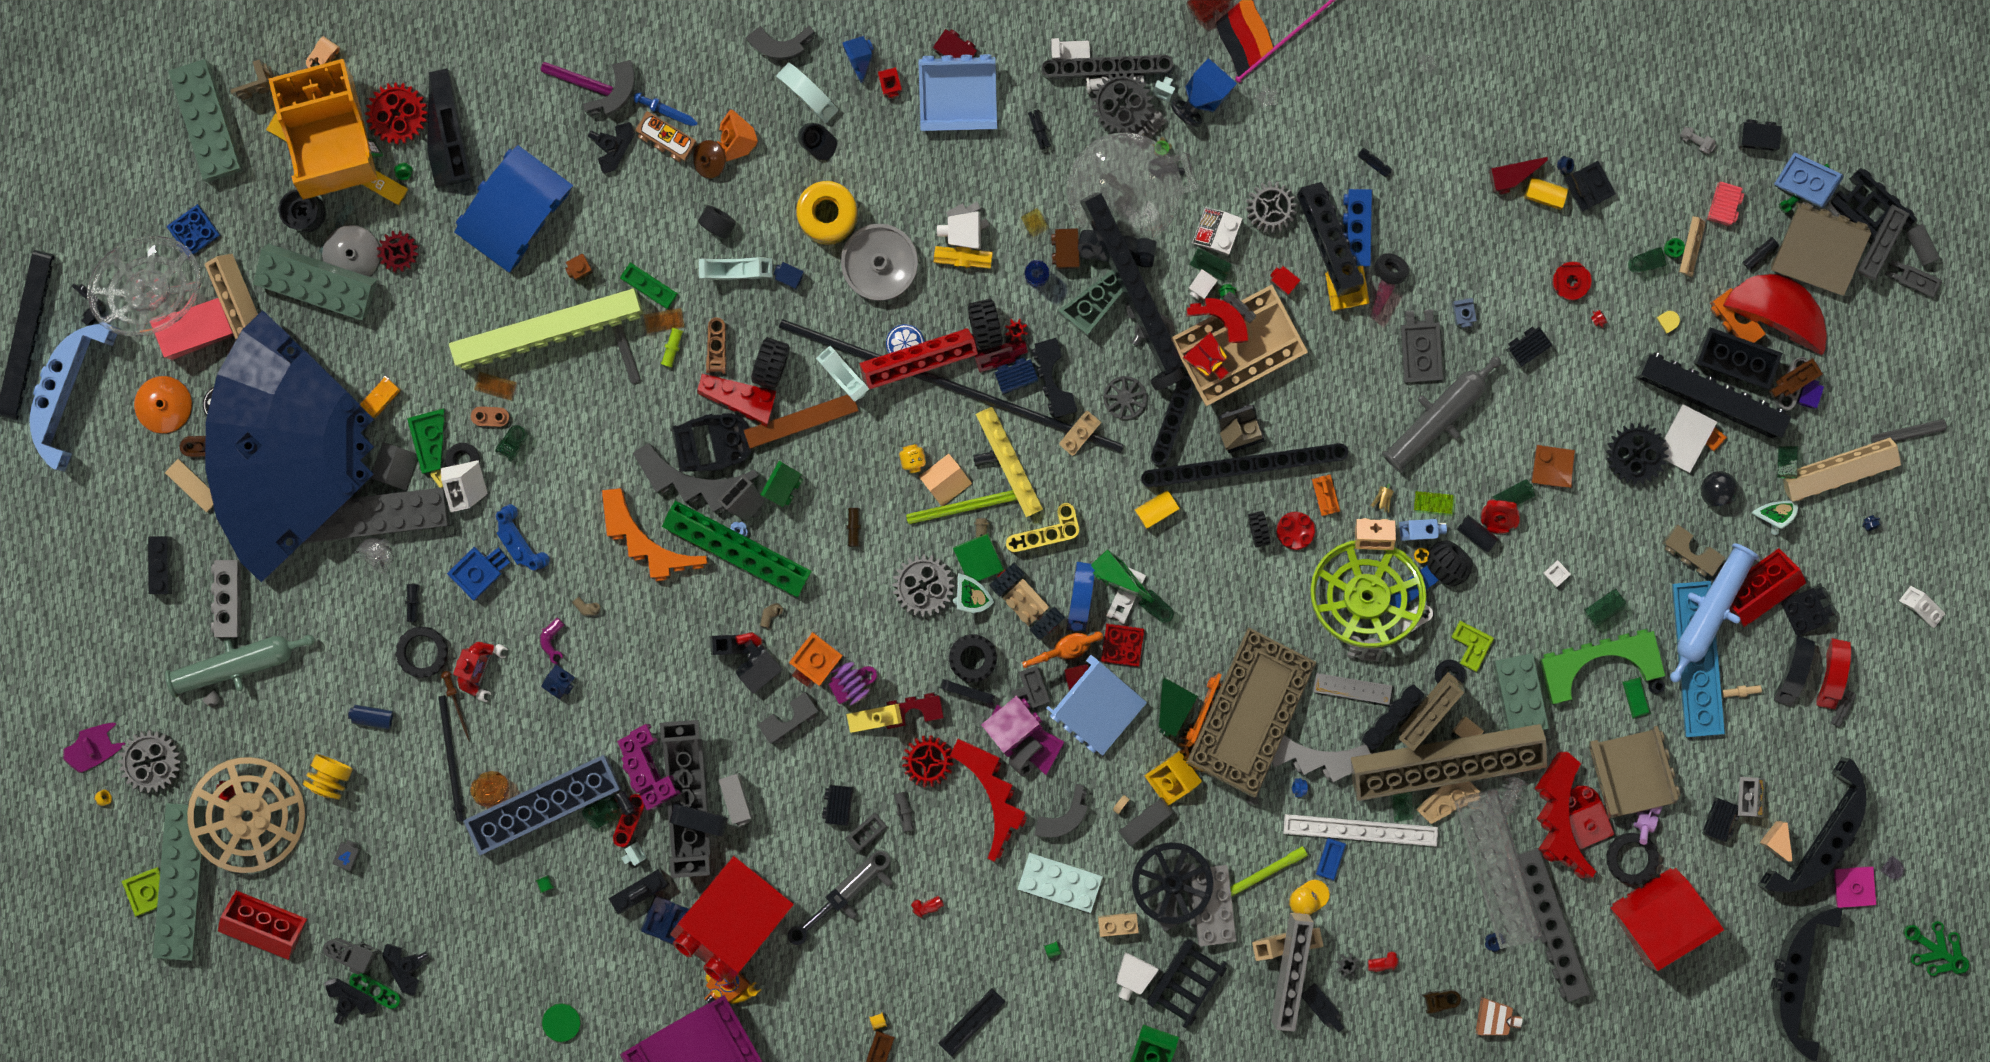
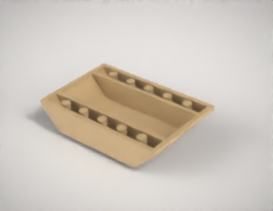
[1171,285,1308,406]

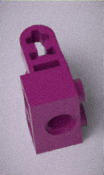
[829,666,877,704]

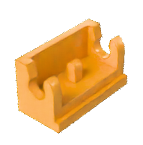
[360,376,401,418]

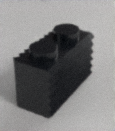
[1506,326,1552,368]
[822,784,853,826]
[1702,797,1740,842]

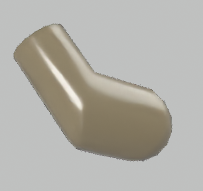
[760,603,783,628]

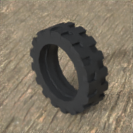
[395,627,448,678]
[1606,833,1659,884]

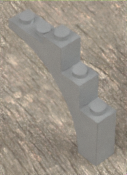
[1271,735,1371,782]

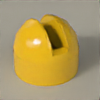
[94,789,112,806]

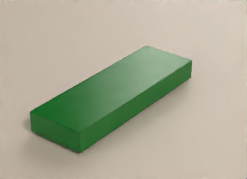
[620,262,678,310]

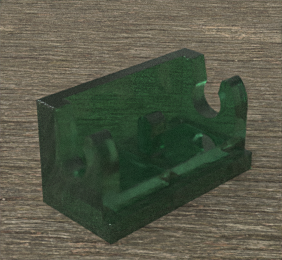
[1584,588,1627,629]

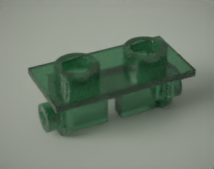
[1189,248,1232,282]
[1493,479,1536,505]

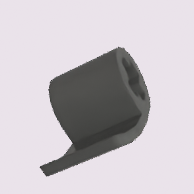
[1009,736,1042,777]

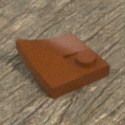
[1531,445,1575,488]

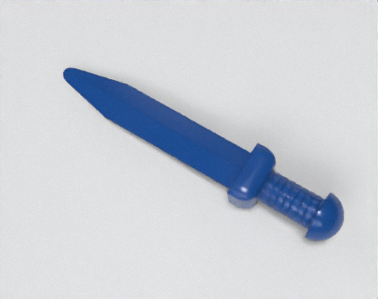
[634,93,697,126]

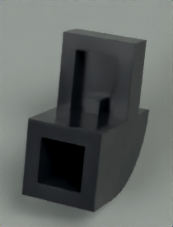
[710,635,748,655]

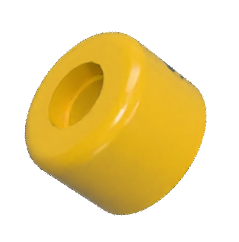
[796,181,858,245]

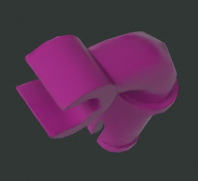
[540,617,565,664]

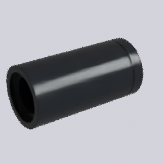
[1456,515,1499,553]

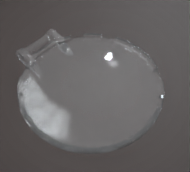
[1067,132,1199,240]

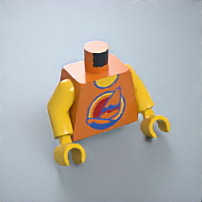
[704,972,761,1004]

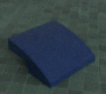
[640,895,689,944]

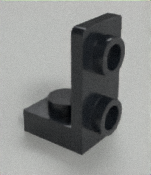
[72,283,106,326]

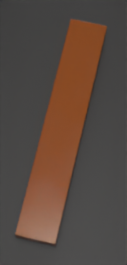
[744,394,859,449]

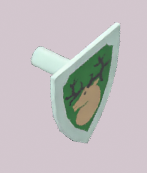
[1752,501,1798,535]
[953,573,994,613]

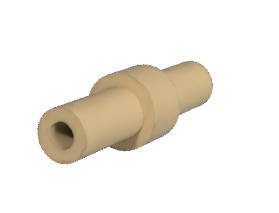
[1722,685,1762,698]

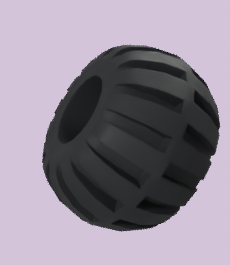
[1426,540,1473,586]

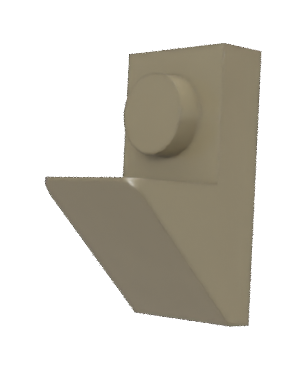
[1220,418,1262,450]

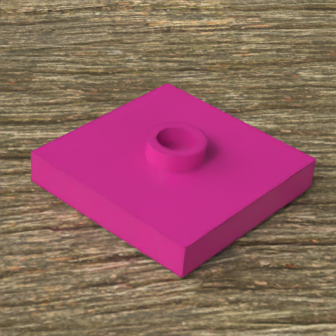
[1834,866,1876,908]

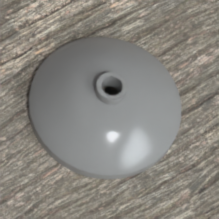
[322,225,380,277]

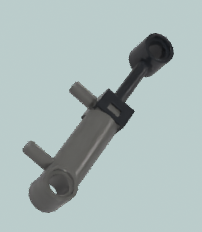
[787,850,892,945]

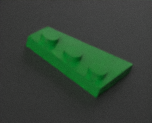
[407,408,445,474]

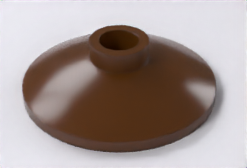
[693,140,726,178]

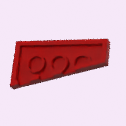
[697,374,776,427]

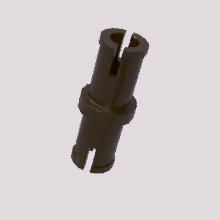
[846,508,861,547]

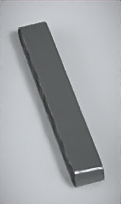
[1041,55,1173,79]

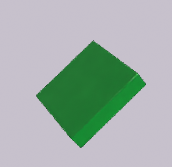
[953,533,1004,581]

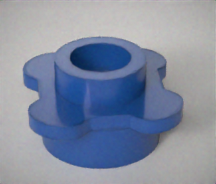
[1292,778,1308,797]

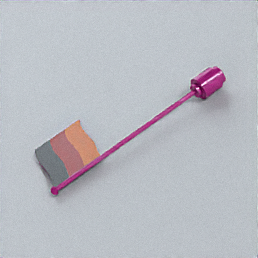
[1216,0,1335,83]

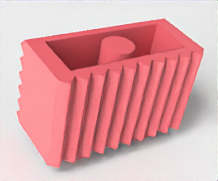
[1707,181,1744,226]

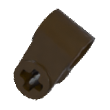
[1422,989,1461,1014]

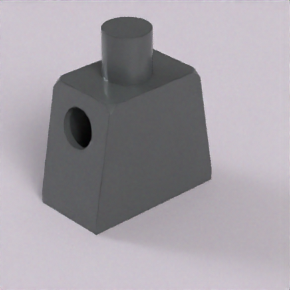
[717,474,764,521]

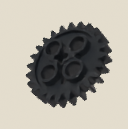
[1606,423,1669,485]

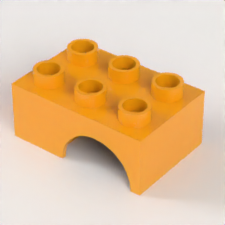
[269,59,378,200]

